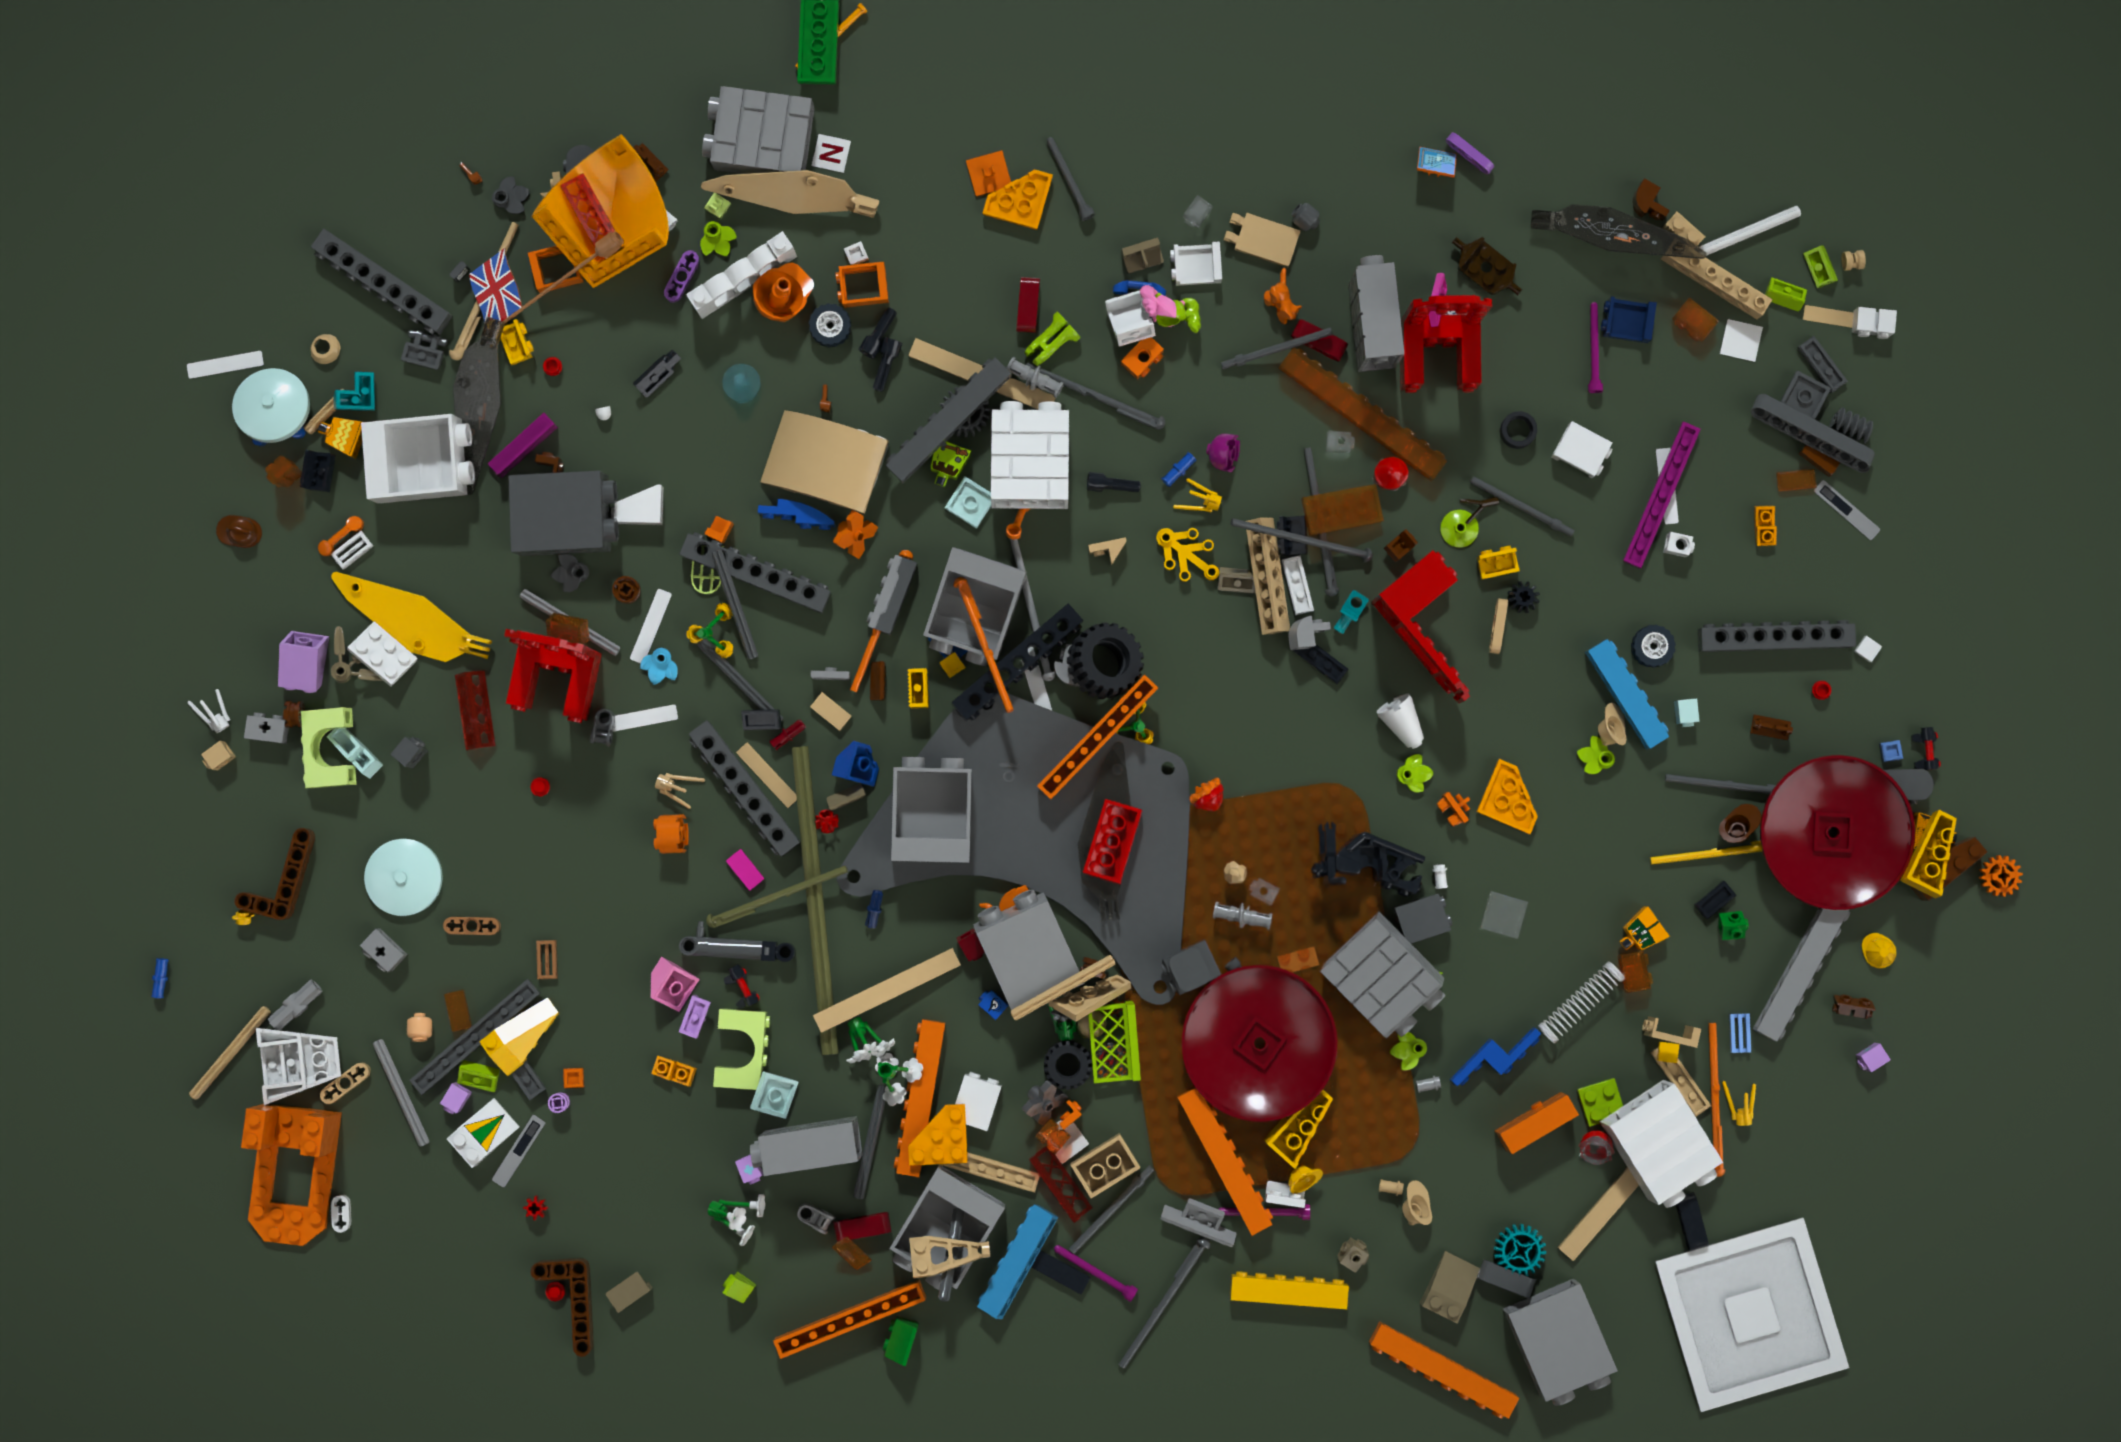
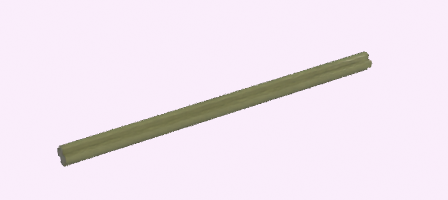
[792,746,838,1055]

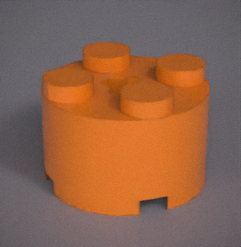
[653,814,689,854]

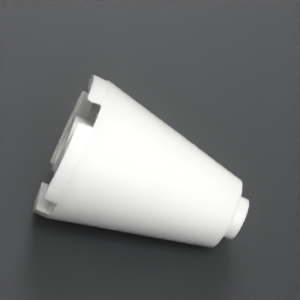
[1377,693,1424,749]

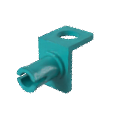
[1334,590,1369,634]

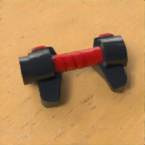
[1911,727,1941,770]
[724,964,760,1009]

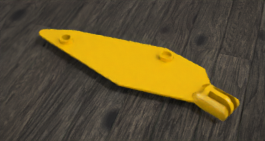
[331,572,492,662]

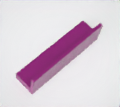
[488,413,558,478]

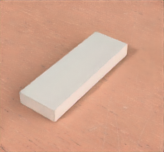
[1281,555,1314,616]

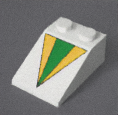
[447,1098,520,1168]

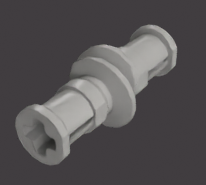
[1007,357,1064,398]
[1213,902,1273,930]

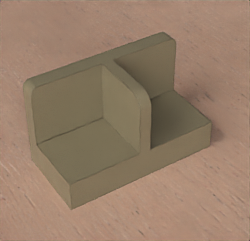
[1121,237,1164,274]
[606,1272,653,1313]

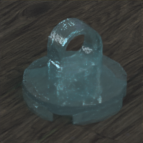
[722,364,761,402]

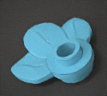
[640,648,678,685]

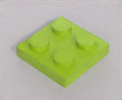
[1577,1078,1623,1127]

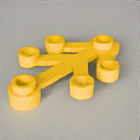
[1156,528,1219,582]

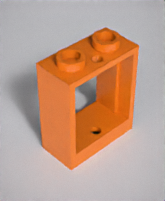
[528,246,584,293]
[836,262,889,308]

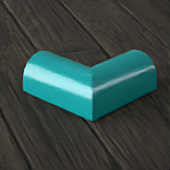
[333,372,375,411]

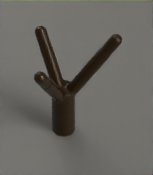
[1460,497,1499,524]

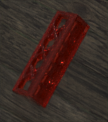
[560,173,615,248]
[455,670,496,751]
[1029,1145,1093,1223]

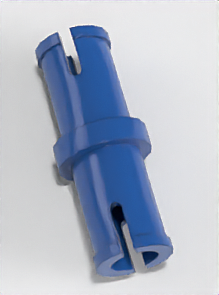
[1161,452,1197,487]
[151,958,169,998]

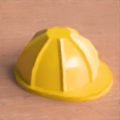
[1861,933,1896,969]
[1288,1166,1323,1194]

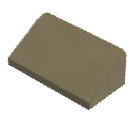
[1218,567,1256,593]
[826,783,867,811]

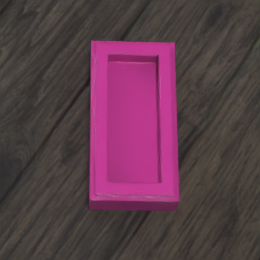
[726,849,765,891]

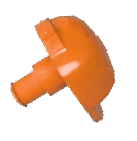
[753,263,814,322]

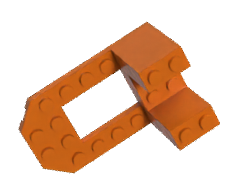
[241,1104,342,1246]

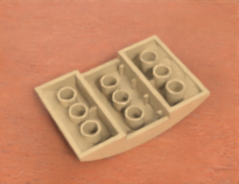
[760,410,889,514]

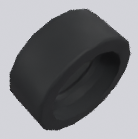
[1499,411,1538,449]

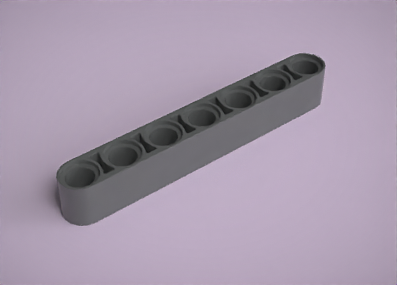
[1751,394,1875,473]

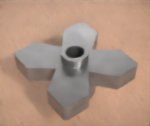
[1022,1080,1068,1126]

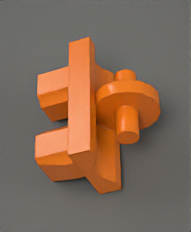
[1436,792,1470,827]

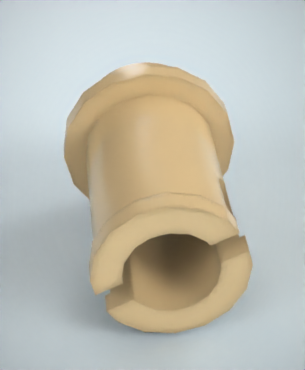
[1379,1179,1404,1196]

